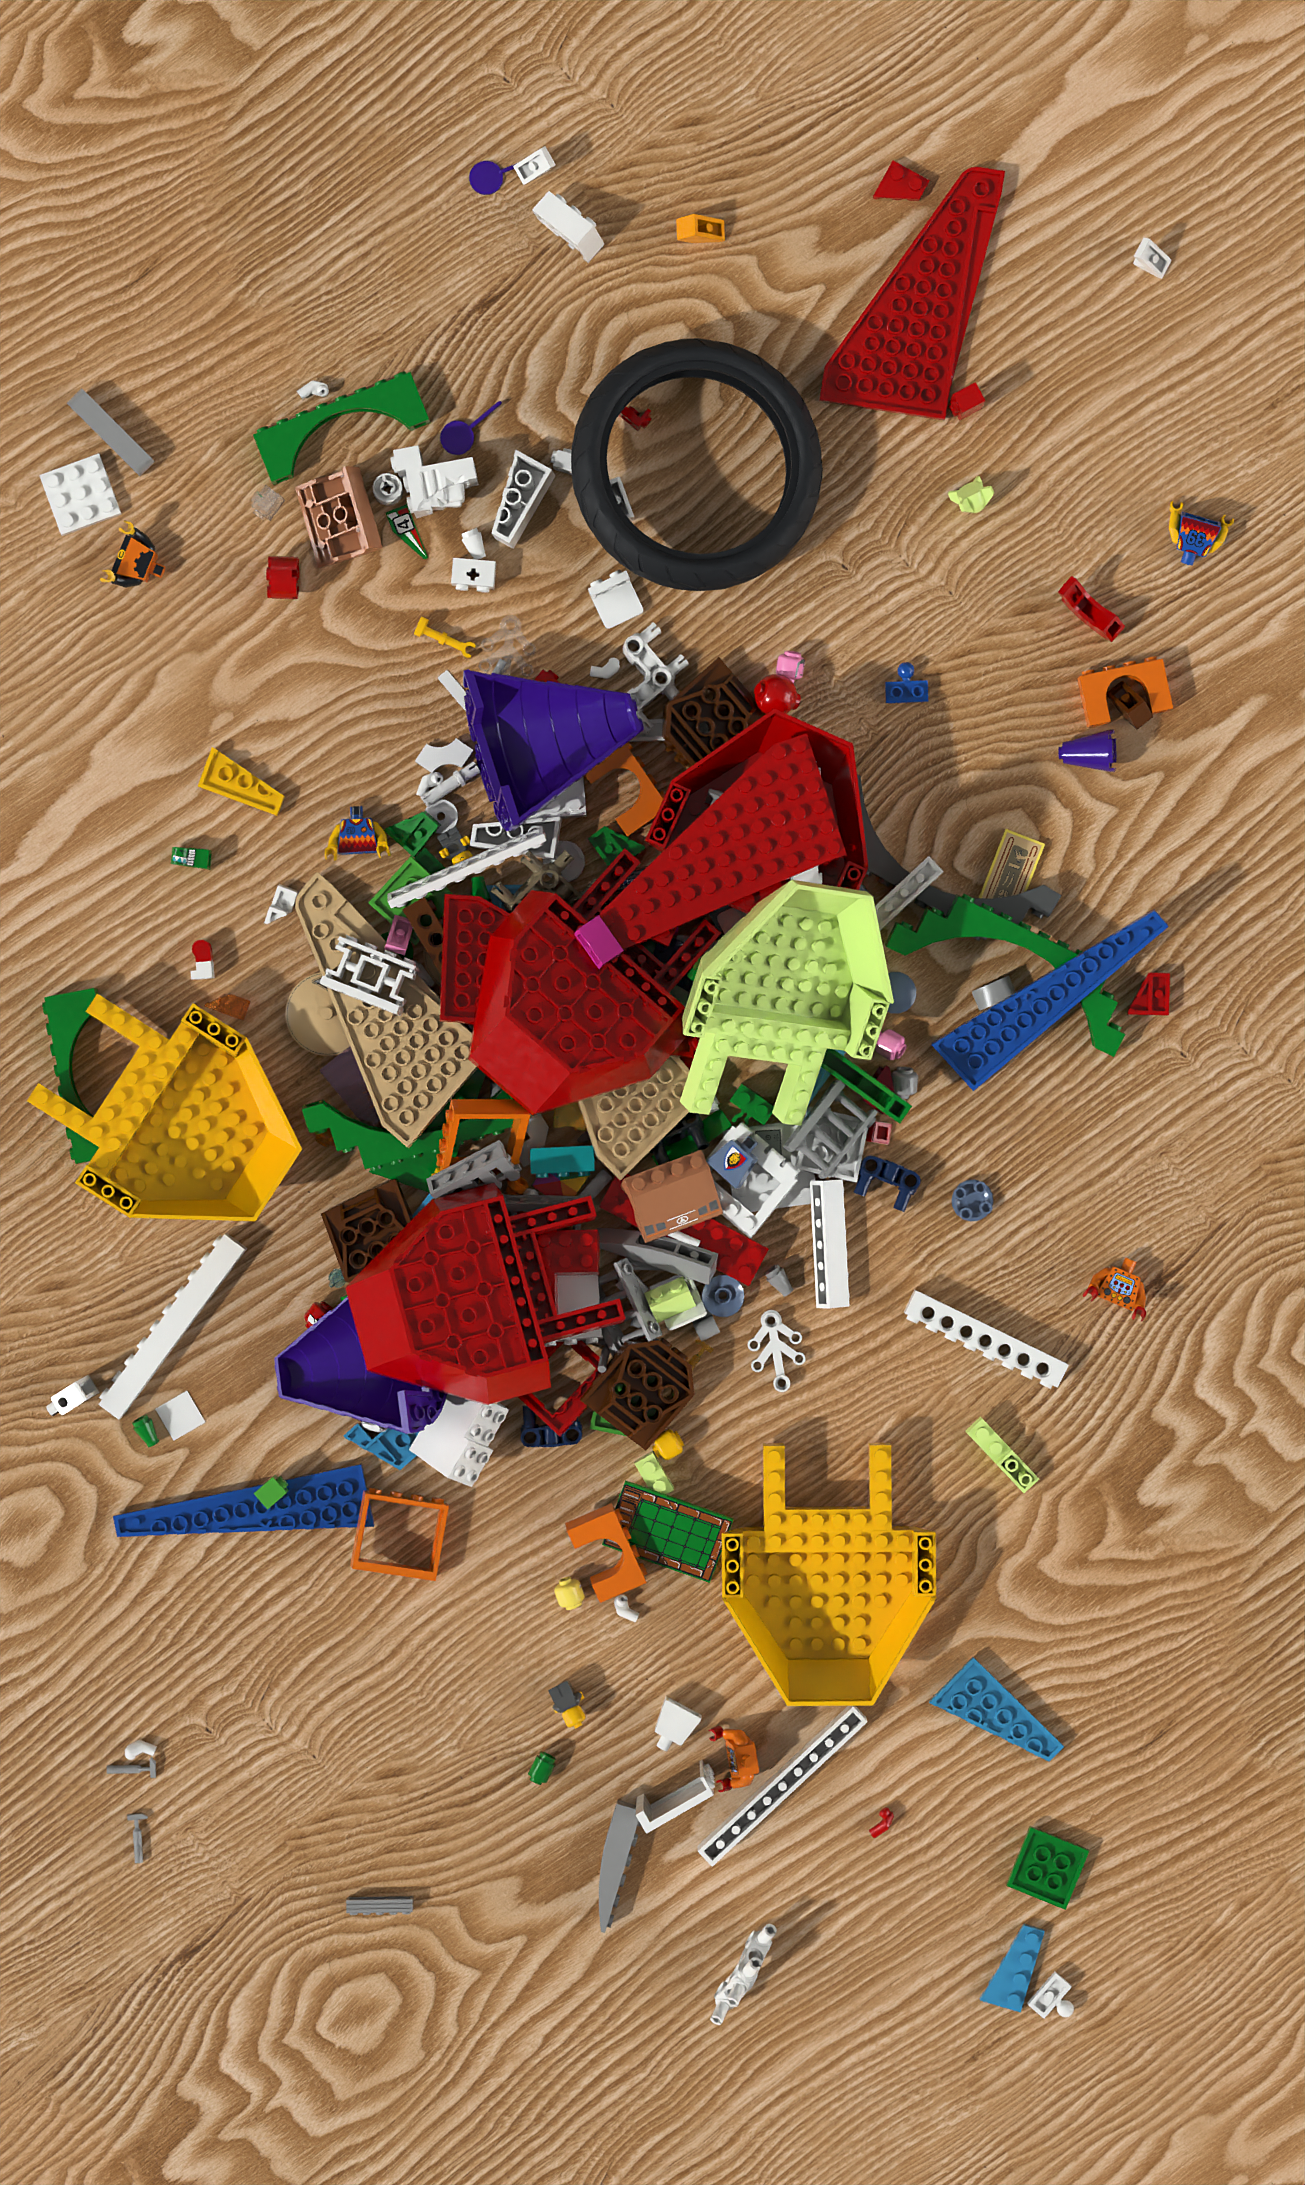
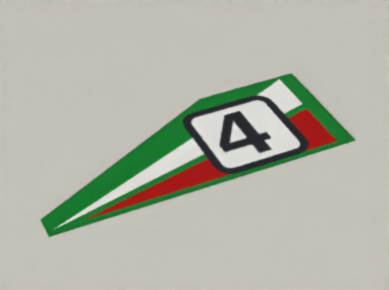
[385,504,428,559]

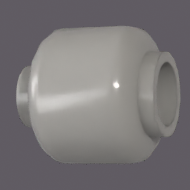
[891,1067,918,1099]

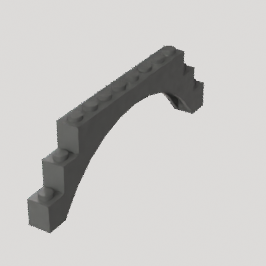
[857,774,1062,941]

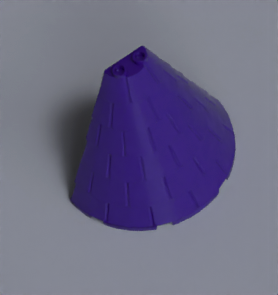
[463,669,644,831]
[274,1297,447,1434]

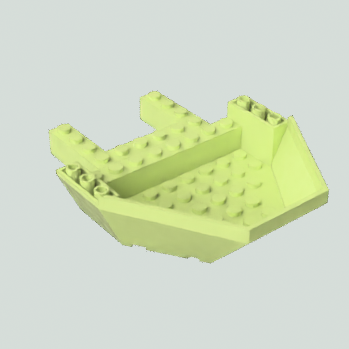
[680,880,894,1126]

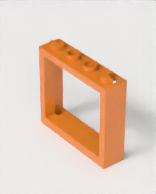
[436,1099,530,1175]
[350,1488,449,1581]

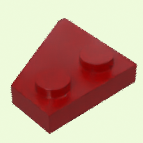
[873,160,930,201]
[1127,973,1170,1016]

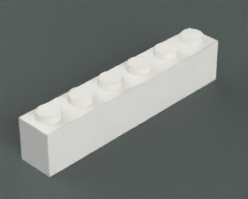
[810,1179,850,1308]

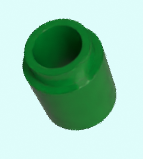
[528,1751,556,1785]

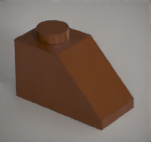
[1106,681,1153,730]

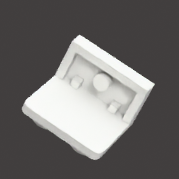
[588,570,643,629]
[650,1275,707,1330]

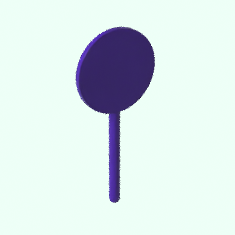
[469,161,517,195]
[440,401,502,455]

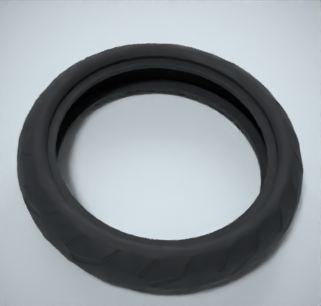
[571,338,823,591]

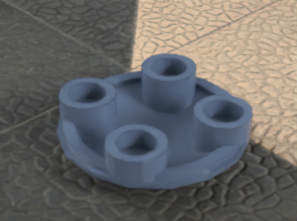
[887,972,916,1014]
[951,1179,993,1221]

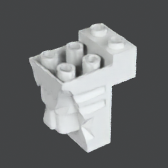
[390,446,479,518]

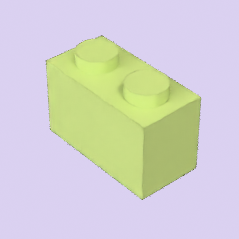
[644,1276,696,1323]
[634,1451,674,1494]

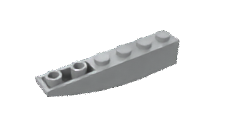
[597,1228,718,1285]
[599,1800,641,1933]

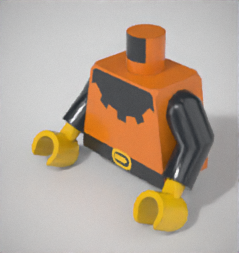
[100,520,166,588]

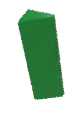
[651,1109,732,1166]

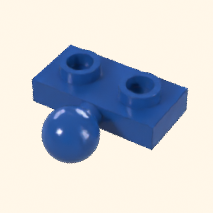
[885,662,928,703]

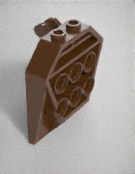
[662,657,766,768]
[321,1179,413,1283]
[580,1338,695,1451]

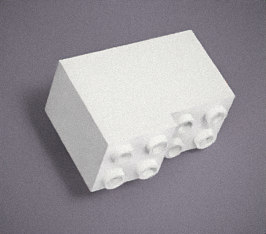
[409,1394,509,1487]

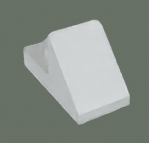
[513,146,556,185]
[1133,238,1172,279]

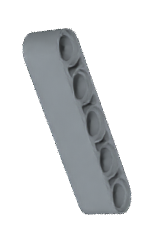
[67,388,155,476]

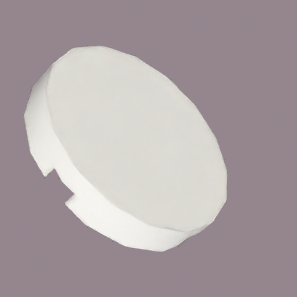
[543,841,585,882]

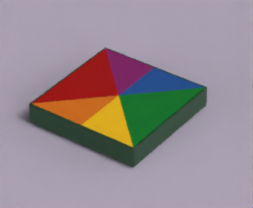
[531,1172,590,1196]

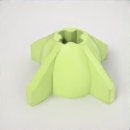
[948,476,994,513]

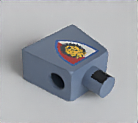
[706,1135,758,1188]

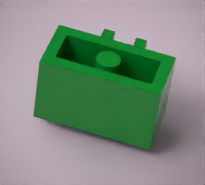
[729,1083,774,1126]

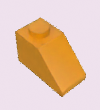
[676,214,725,243]

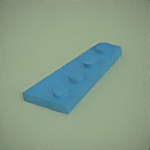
[979,1924,1045,2013]

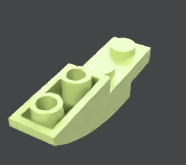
[965,1417,1039,1493]

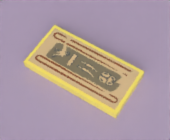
[979,829,1045,899]

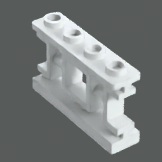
[320,935,420,1016]

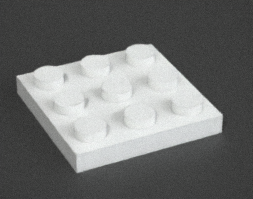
[39,454,121,536]
[795,1106,868,1182]

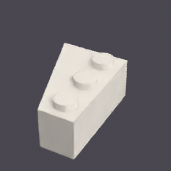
[532,191,604,263]
[527,777,587,820]

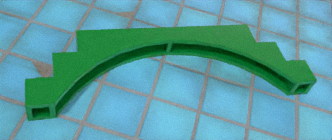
[885,893,1126,1057]
[687,958,912,1123]
[302,1088,514,1171]

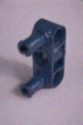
[854,1155,921,1212]
[520,1405,582,1447]

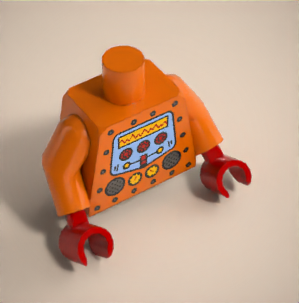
[1083,1257,1146,1322]
[708,1726,759,1792]

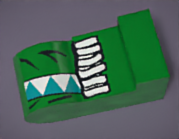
[170,847,212,870]

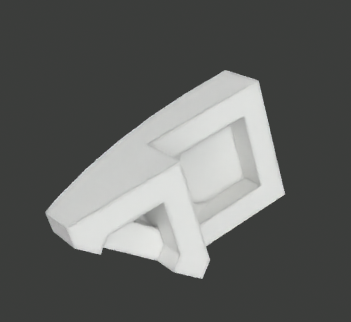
[264,884,299,924]

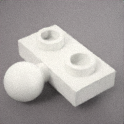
[1027,1971,1074,2018]

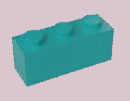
[530,1145,595,1178]

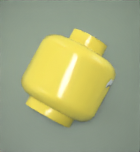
[554,1577,585,1610]

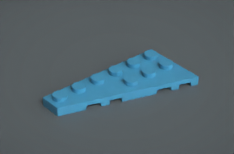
[928,1657,1064,1762]

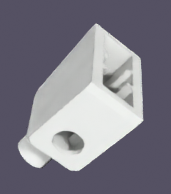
[46,1375,99,1416]
[655,1696,702,1751]

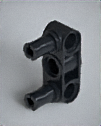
[650,1112,710,1165]

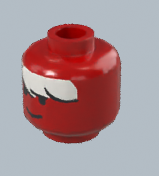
[304,1301,333,1328]

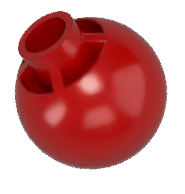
[754,674,801,714]

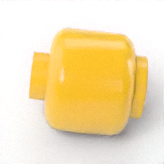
[652,1429,685,1461]

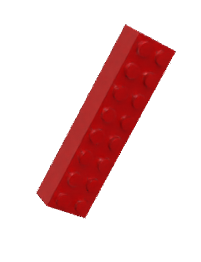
[599,1173,769,1286]

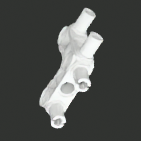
[623,622,689,735]
[710,1924,777,2025]

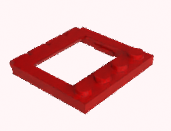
[518,1340,601,1437]

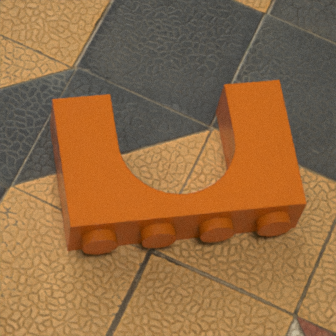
[1077,656,1173,728]
[584,742,665,836]
[565,1503,648,1603]

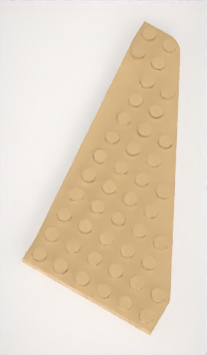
[295,872,478,1148]
[578,1056,690,1180]

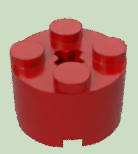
[266,556,299,599]

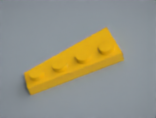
[198,747,285,816]

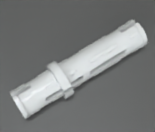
[420,761,481,807]

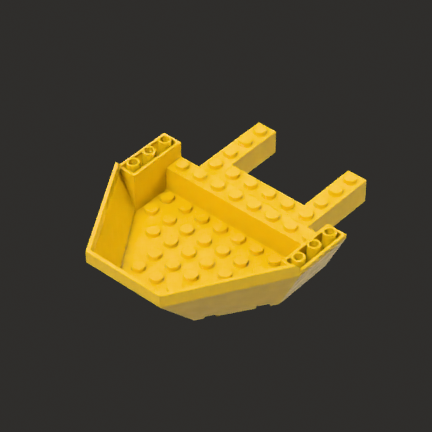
[27,994,302,1221]
[722,1443,937,1706]

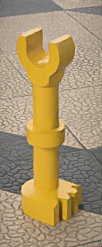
[414,616,476,658]

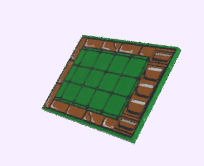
[602,1480,734,1583]

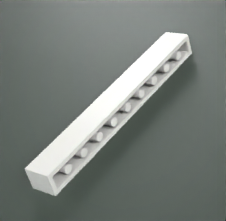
[98,1234,247,1420]
[697,1706,868,1867]

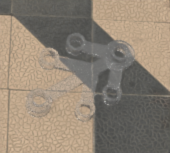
[479,615,536,677]

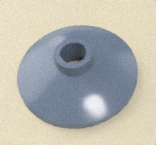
[702,1275,744,1317]

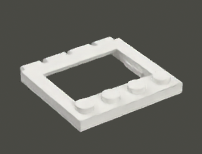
[706,1122,800,1239]

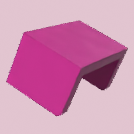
[574,915,624,969]

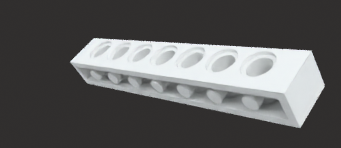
[904,1289,1069,1389]

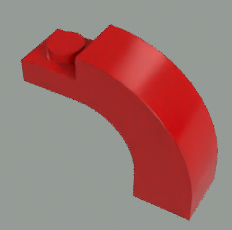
[1058,576,1125,642]

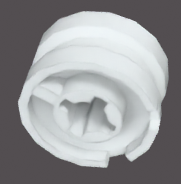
[373,473,403,506]

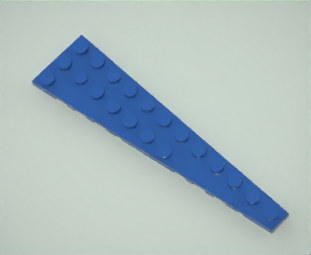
[931,909,1169,1091]
[113,1464,375,1537]

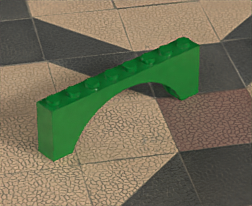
[253,371,430,485]
[42,988,99,1164]

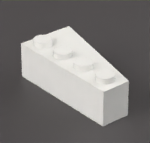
[492,450,555,549]
[470,816,562,860]

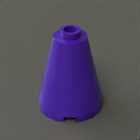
[1058,729,1117,772]

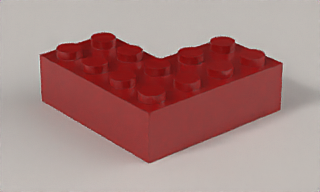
[536,1229,600,1315]

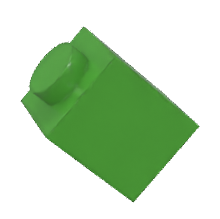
[254,1475,289,1510]

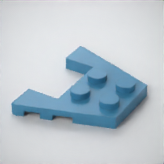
[343,1423,419,1470]

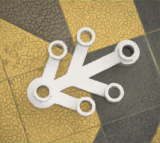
[747,1310,805,1392]

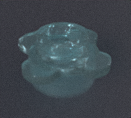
[328,1268,346,1288]

